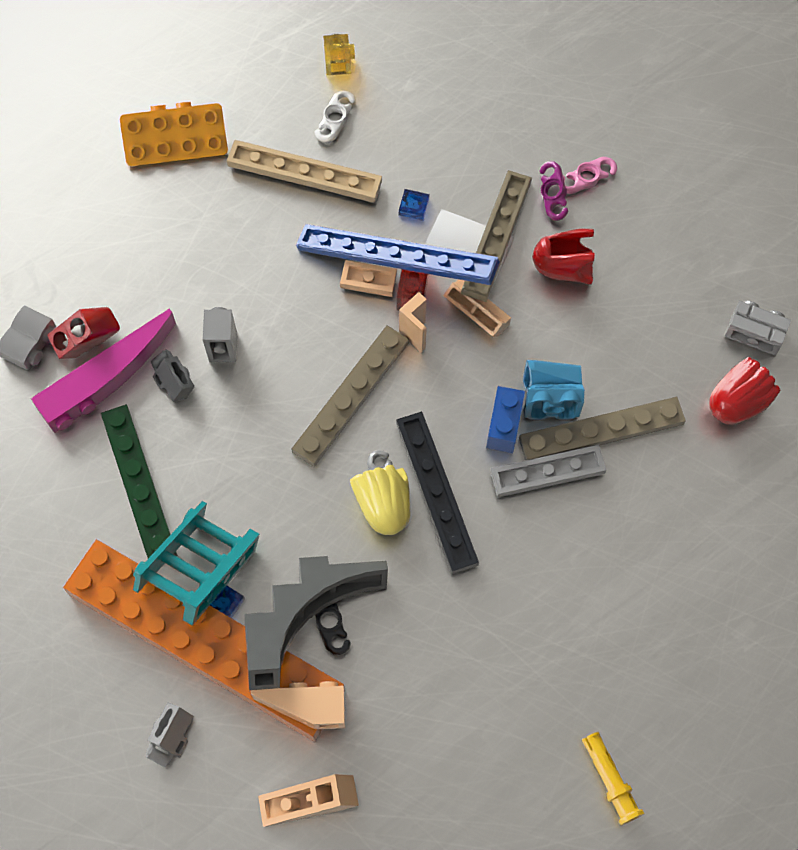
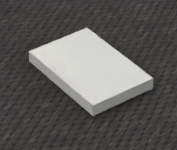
[425,209,514,283]

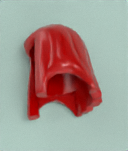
[532,228,595,285]
[709,357,781,425]

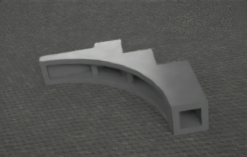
[245,556,388,690]

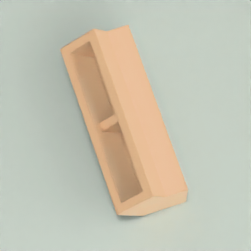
[443,279,511,337]

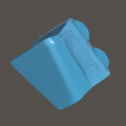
[523,360,585,420]

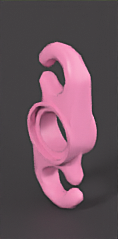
[558,157,617,194]

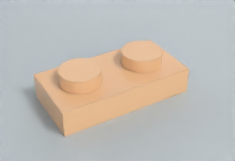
[340,260,397,297]

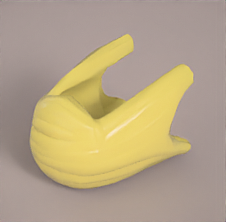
[350,465,411,535]

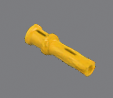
[582,732,645,826]

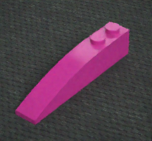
[30,308,176,433]

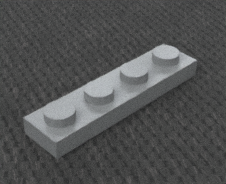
[490,445,606,498]

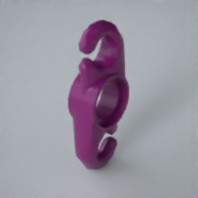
[539,161,569,221]

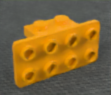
[119,102,228,166]

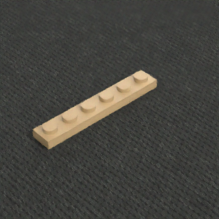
[227,140,382,203]

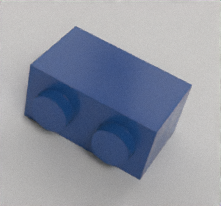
[486,386,525,453]

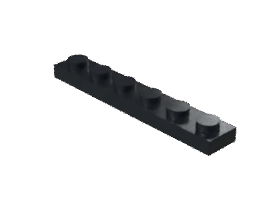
[396,411,479,574]

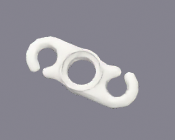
[315,90,356,143]

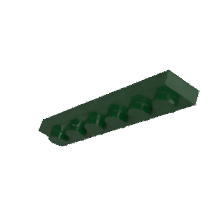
[101,404,178,559]

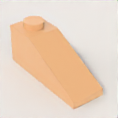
[258,774,359,827]

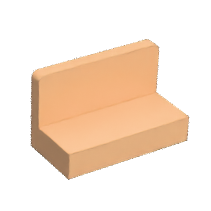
[399,292,427,353]

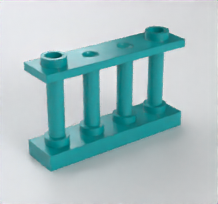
[133,501,260,626]

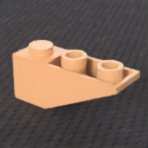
[251,681,345,729]

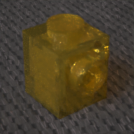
[323,34,355,76]

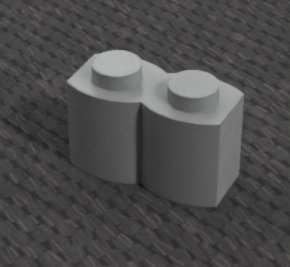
[0,305,56,370]

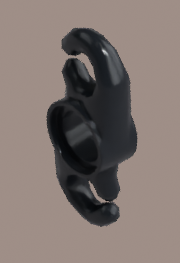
[315,603,351,655]

